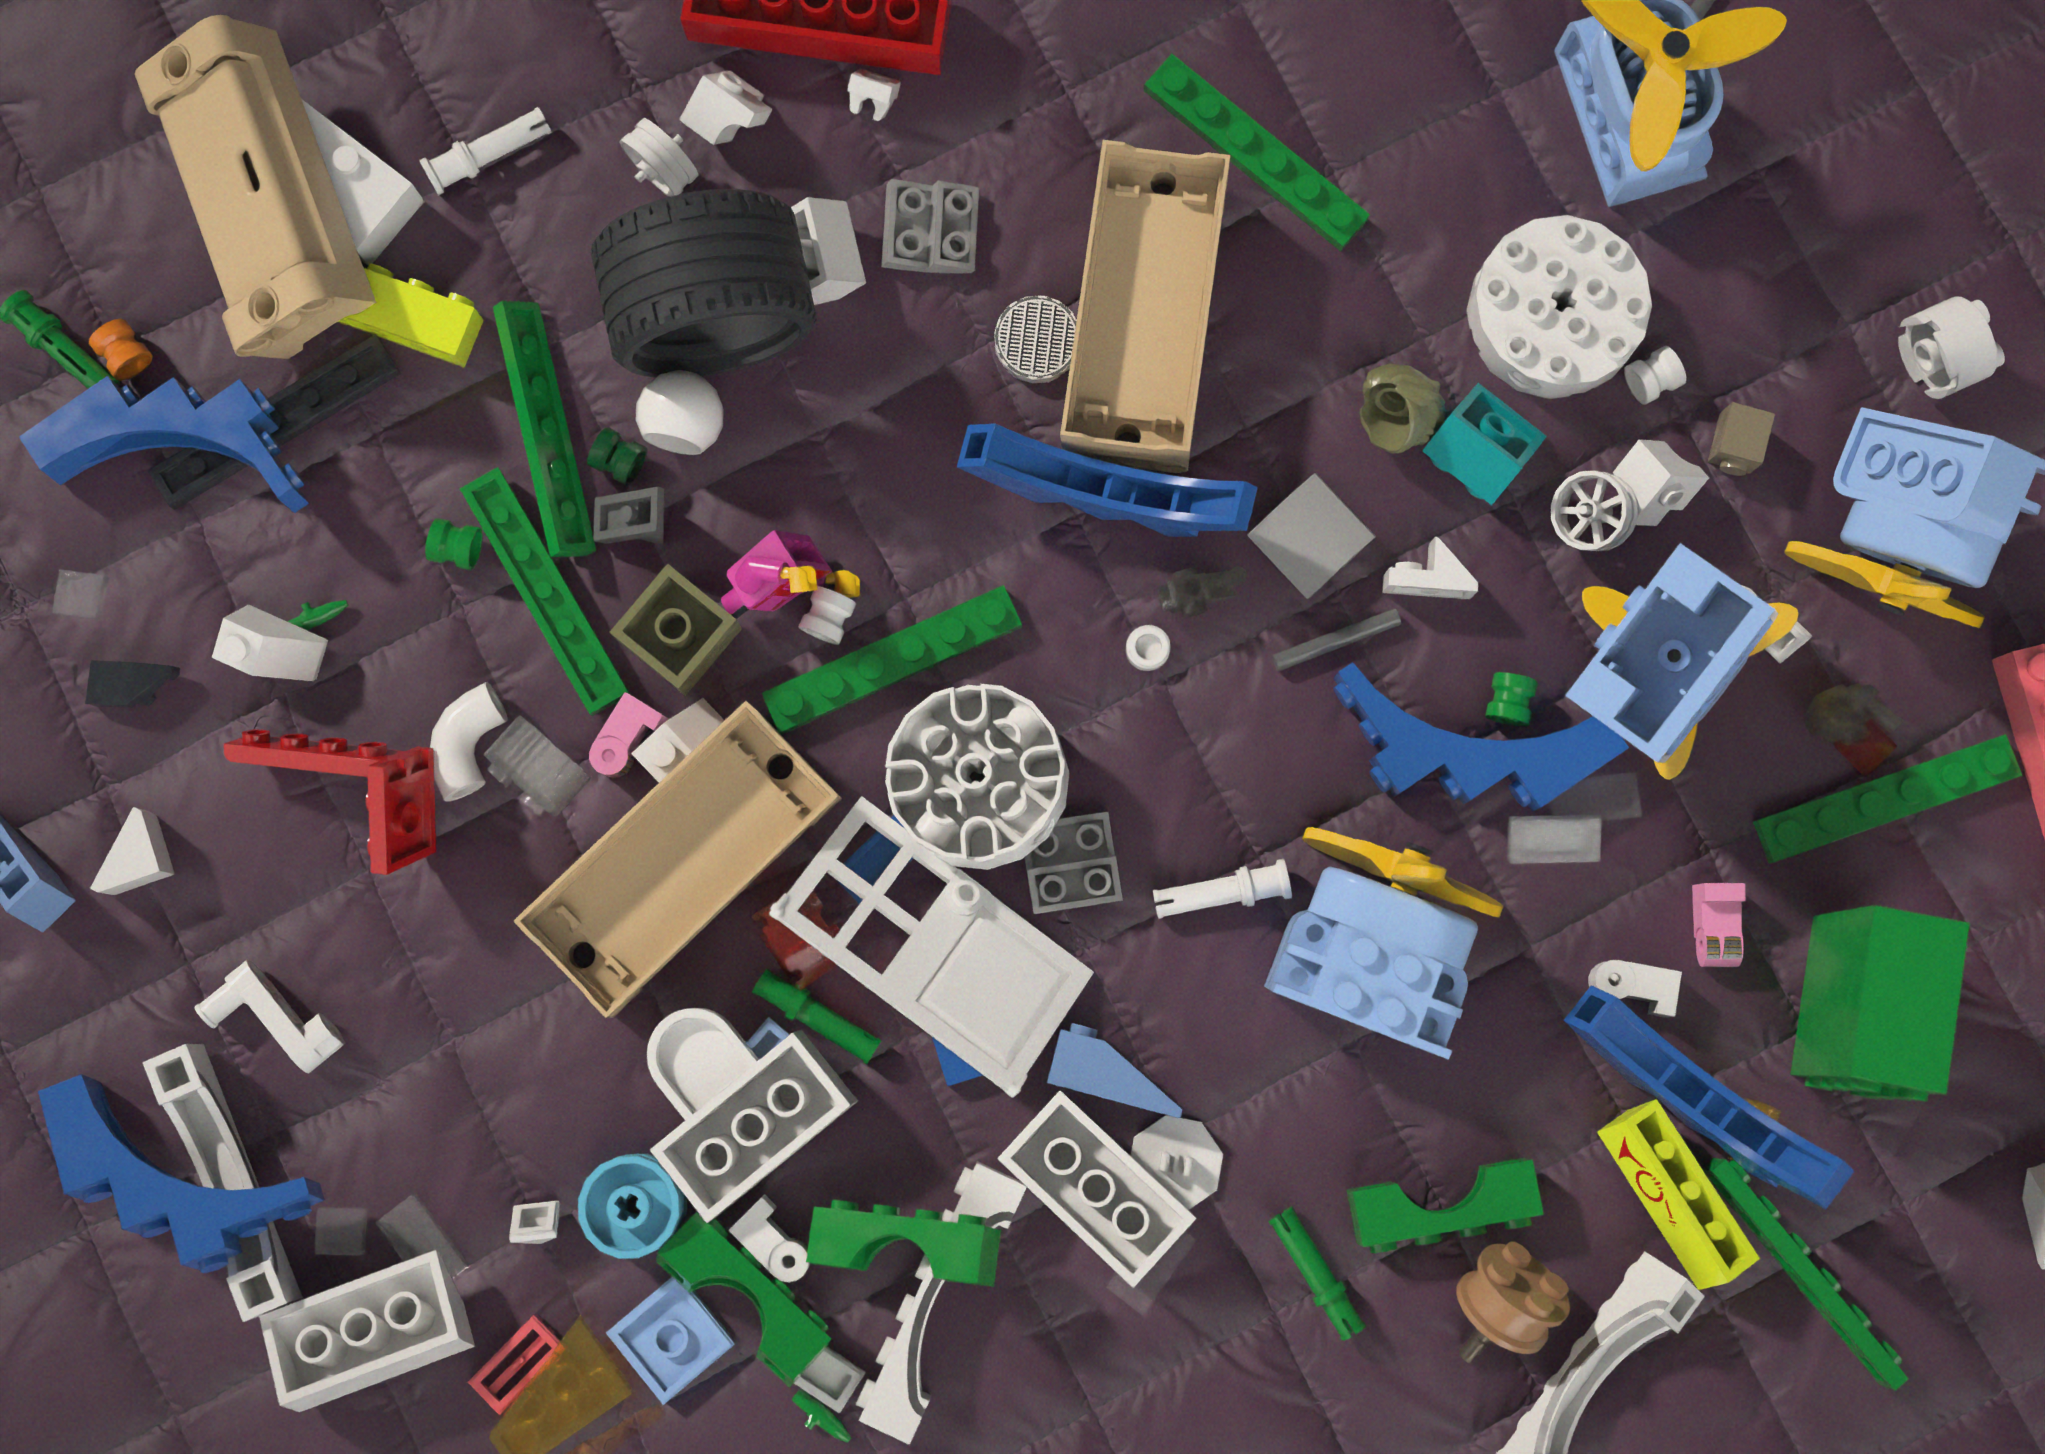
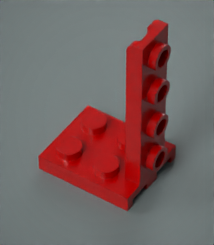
[224,729,436,875]

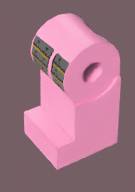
[589,692,669,778]
[1692,883,1745,967]

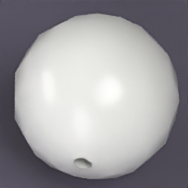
[636,370,724,455]

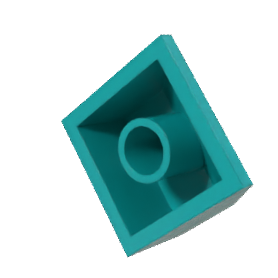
[1422,383,1547,505]

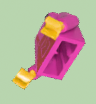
[721,530,860,619]

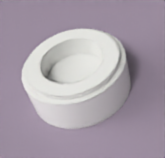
[1126,625,1171,671]

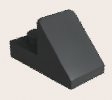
[593,487,665,544]

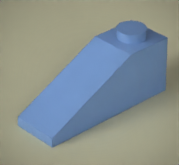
[0,815,76,933]
[1047,1023,1182,1118]

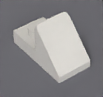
[1382,537,1478,599]

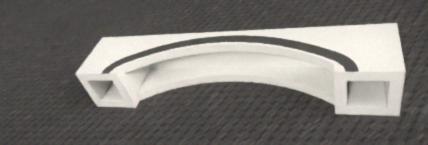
[142,1044,302,1322]
[856,1161,1027,1445]
[1496,1252,1704,1454]

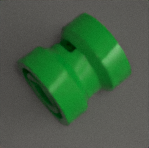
[425,518,483,571]
[1485,672,1538,727]

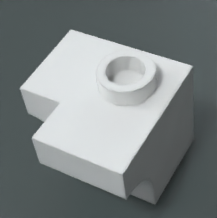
[679,71,772,145]
[1613,440,1709,526]

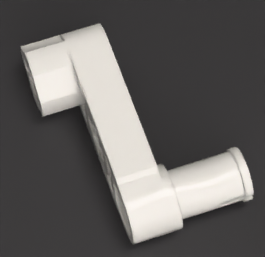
[195,959,345,1073]

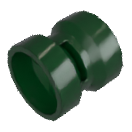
[587,427,648,486]

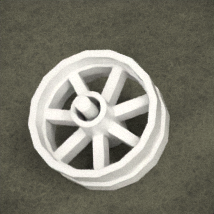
[619,118,699,197]
[1551,471,1638,551]

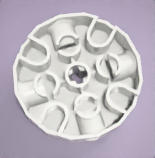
[1467,215,1652,399]
[885,684,1069,870]

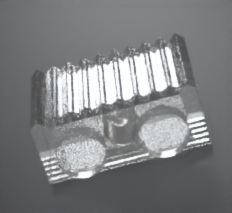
[483,715,592,817]

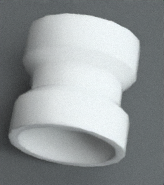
[1624,346,1686,405]
[798,586,856,645]

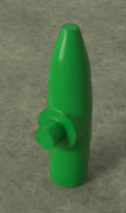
[287,600,349,631]
[792,1388,851,1443]

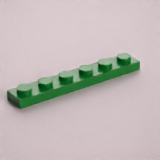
[1143,54,1370,252]
[493,301,596,557]
[460,467,631,717]
[761,585,1022,735]
[1753,734,2023,864]
[1701,1157,1909,1391]

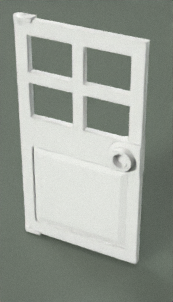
[769,796,1094,1098]

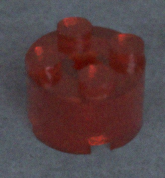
[750,889,849,991]

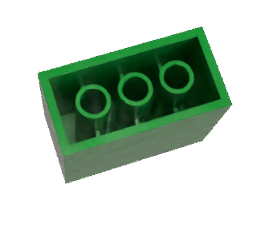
[1790,905,1970,1102]

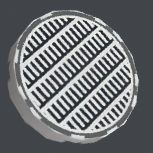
[994,295,1077,383]

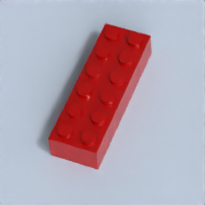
[680,0,952,75]

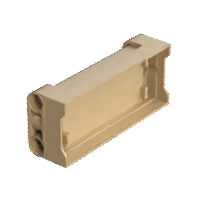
[135,15,376,359]
[1060,140,1230,473]
[514,701,842,1018]

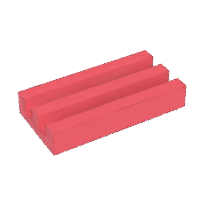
[468,1313,568,1415]

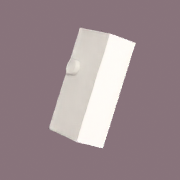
[301,99,424,266]
[997,1091,1196,1288]

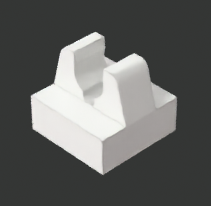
[847,69,901,121]

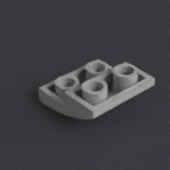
[882,179,979,273]
[1247,473,1376,599]
[1025,811,1123,914]

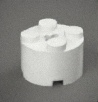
[1898,296,2005,399]

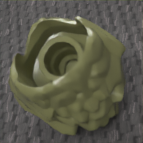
[1359,364,1446,454]

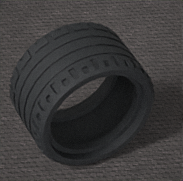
[591,189,817,378]

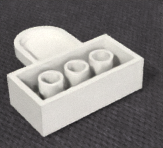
[647,1008,858,1223]

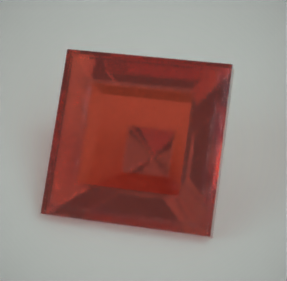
[1833,714,1897,777]

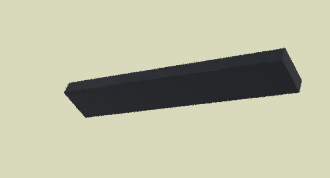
[148,334,401,510]

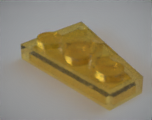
[489,1314,632,1454]

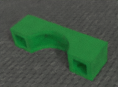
[1346,1158,1544,1253]
[806,1200,1001,1287]
[656,1212,831,1388]

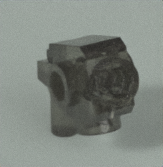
[1157,566,1247,618]
[1804,683,1904,746]

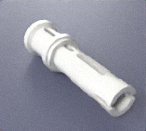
[419,107,551,195]
[1153,859,1292,919]

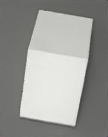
[90,807,175,895]

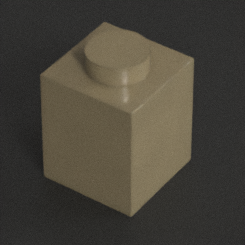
[1708,402,1775,476]

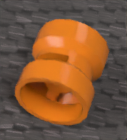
[89,319,153,381]

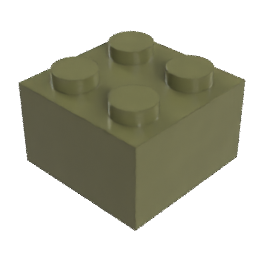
[609,564,742,696]

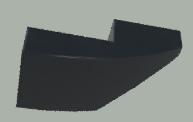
[85,660,180,708]

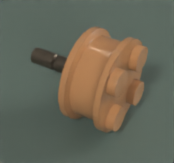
[1456,1242,1570,1363]

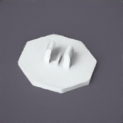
[1131,1115,1223,1210]

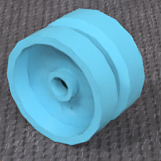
[578,1154,687,1259]

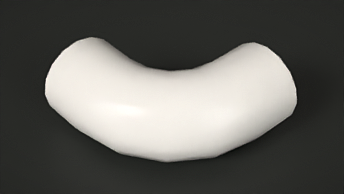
[430,682,508,801]

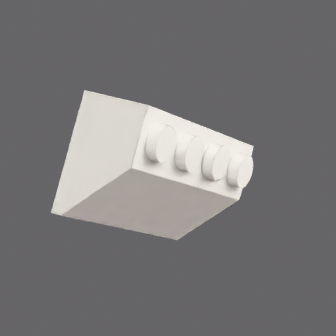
[259,1250,475,1412]

